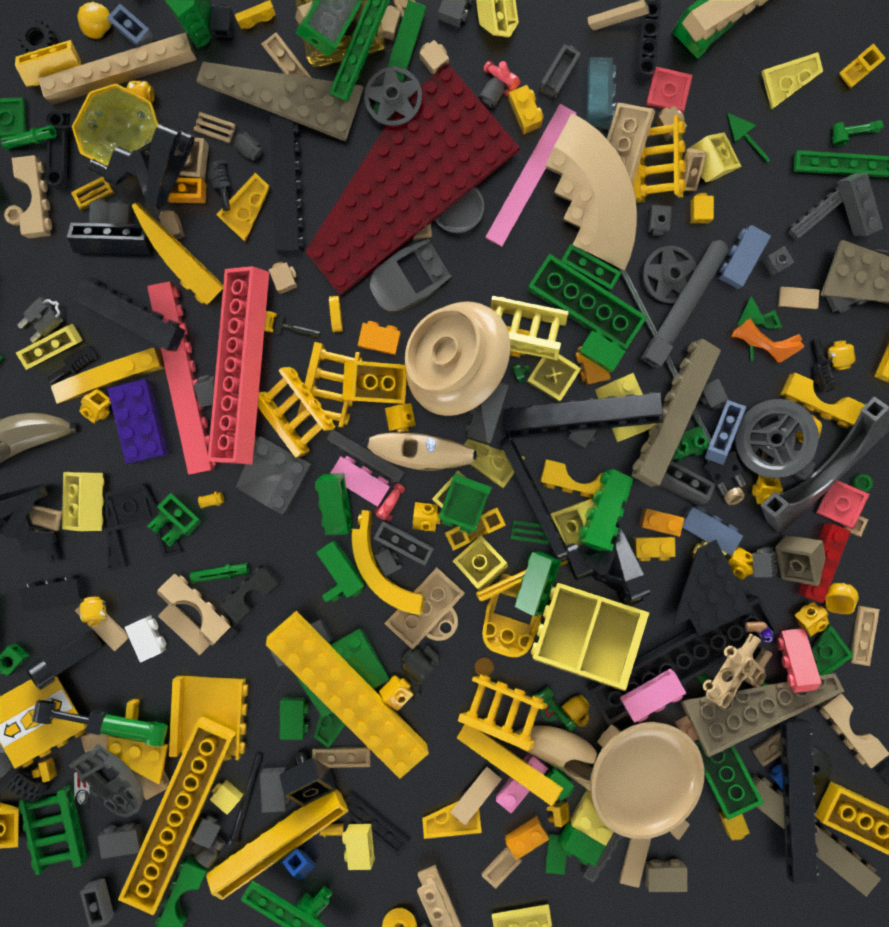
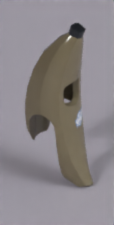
[0,413,76,463]

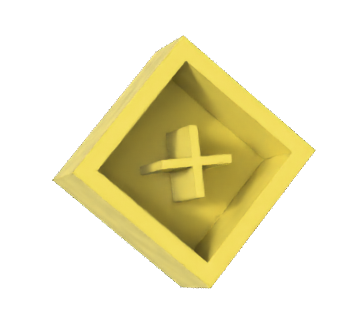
[526,354,581,402]

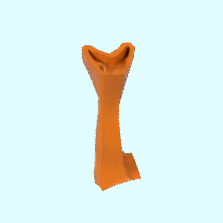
[731,318,804,363]

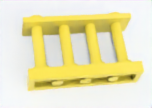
[491,296,568,360]

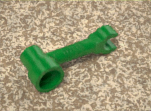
[832,120,884,146]
[534,687,577,732]

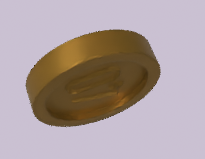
[475,657,494,676]

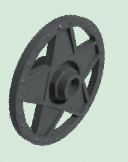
[364,67,422,126]
[643,246,697,304]

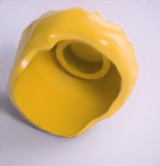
[77,2,111,39]
[824,583,859,614]

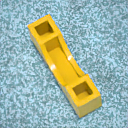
[780,373,865,428]
[539,459,603,498]

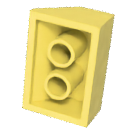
[595,373,655,442]
[62,472,104,531]

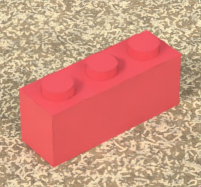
[777,628,821,693]

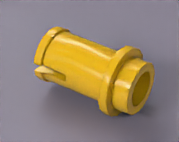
[198,491,224,509]
[320,823,344,838]

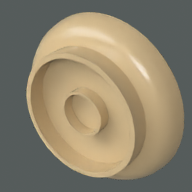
[405,301,510,416]
[590,722,705,839]

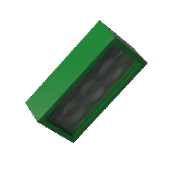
[295,0,363,57]

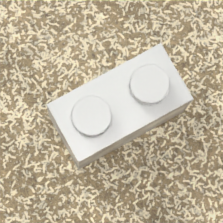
[124,615,166,662]

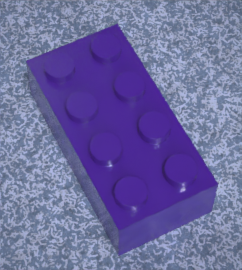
[107,379,169,464]

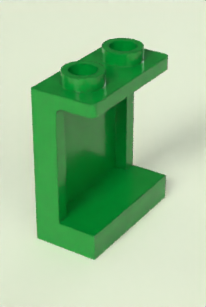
[439,474,492,534]

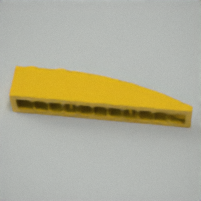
[132,203,223,305]
[51,347,165,404]

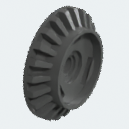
[735,399,819,479]

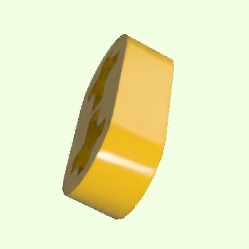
[329,296,343,333]

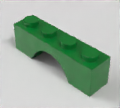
[154,856,208,927]

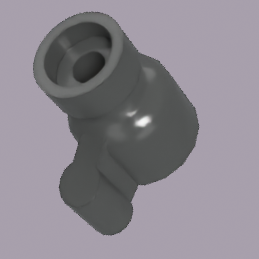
[189,835,226,868]

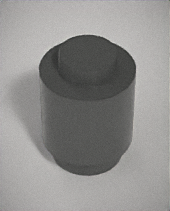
[479,78,505,109]
[233,132,263,161]

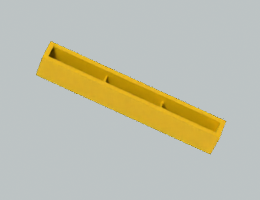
[206,789,349,900]

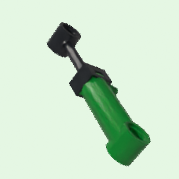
[32,700,168,747]

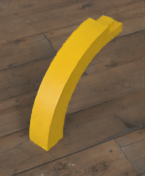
[352,510,425,615]

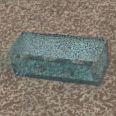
[586,57,616,122]

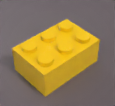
[342,361,407,404]

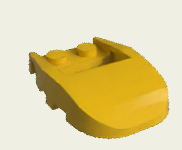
[482,573,542,657]

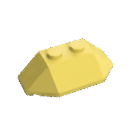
[476,0,519,38]

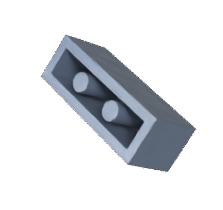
[718,225,771,289]
[705,400,746,465]
[682,505,743,556]

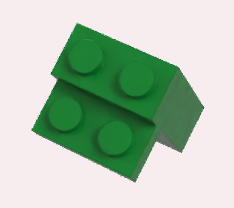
[672,0,736,59]
[316,539,366,602]

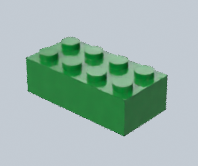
[695,741,764,820]

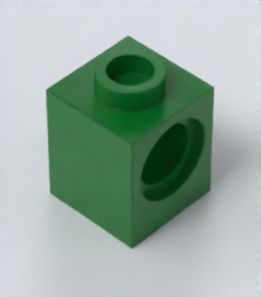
[0,643,30,676]

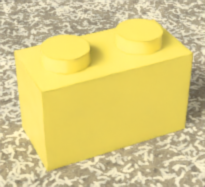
[342,824,375,870]

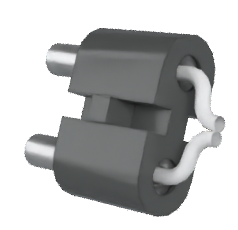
[17,297,63,343]

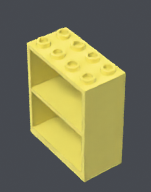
[531,583,649,691]

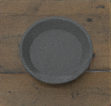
[435,187,484,233]

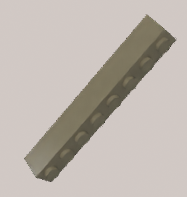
[631,338,721,487]
[752,775,881,897]

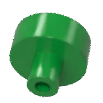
[511,363,530,383]

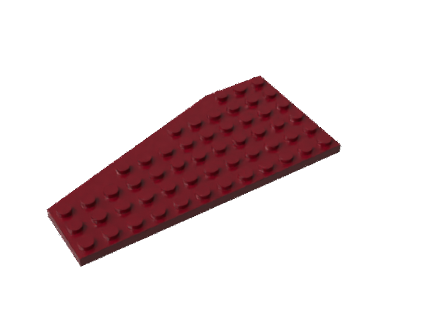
[305,63,520,296]

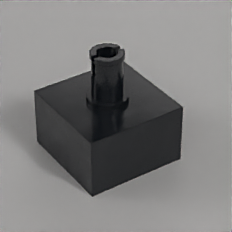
[279,751,336,807]

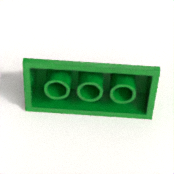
[165,0,213,49]

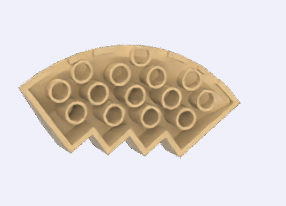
[545,113,637,271]

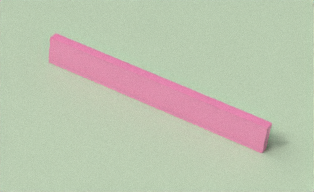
[485,104,576,247]

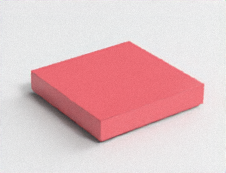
[646,66,693,113]
[816,481,870,529]

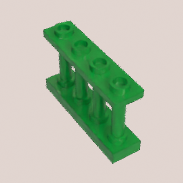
[19,785,88,876]

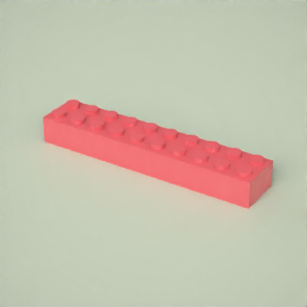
[208,266,269,465]

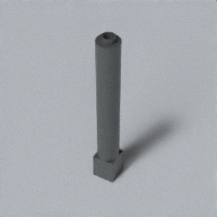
[640,240,729,369]

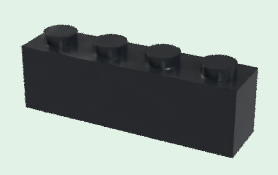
[67,223,152,255]

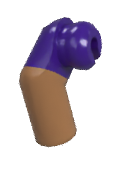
[745,622,773,642]

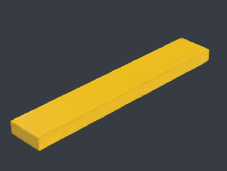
[457,724,564,806]

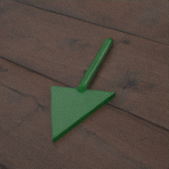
[727,113,770,162]
[737,296,766,361]

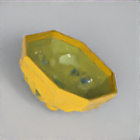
[72,83,159,166]

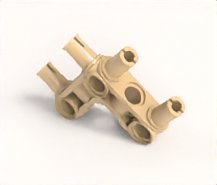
[703,634,773,709]

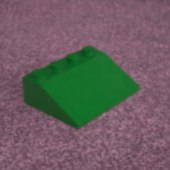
[296,629,390,717]

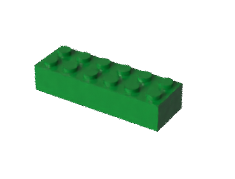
[527,254,647,350]

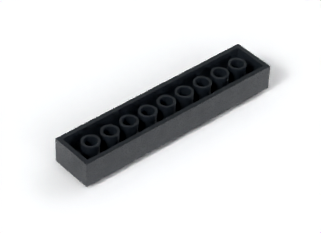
[586,595,779,725]

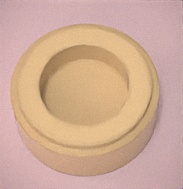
[4,205,25,226]
[724,488,745,505]

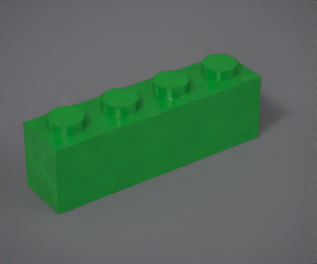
[578,469,634,551]

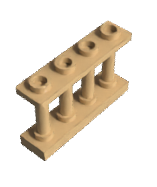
[417,865,462,927]

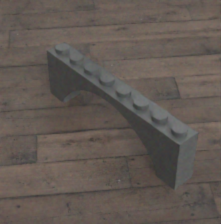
[761,397,889,534]

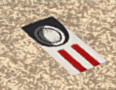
[74,772,90,809]

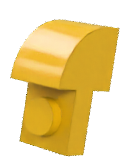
[839,43,886,89]

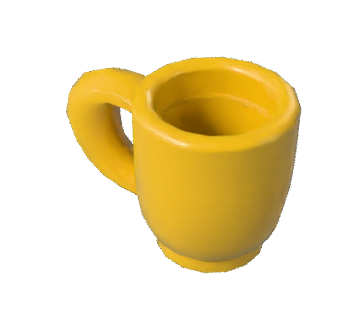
[561,694,590,727]

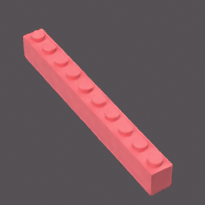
[147,281,217,475]

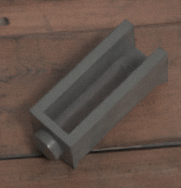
[539,44,581,100]

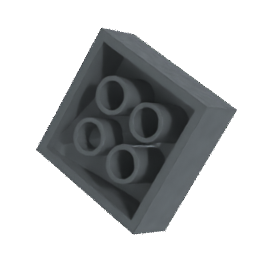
[465,383,509,444]
[236,436,313,515]

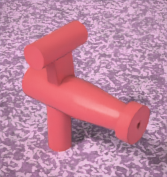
[484,61,521,97]
[373,483,405,522]

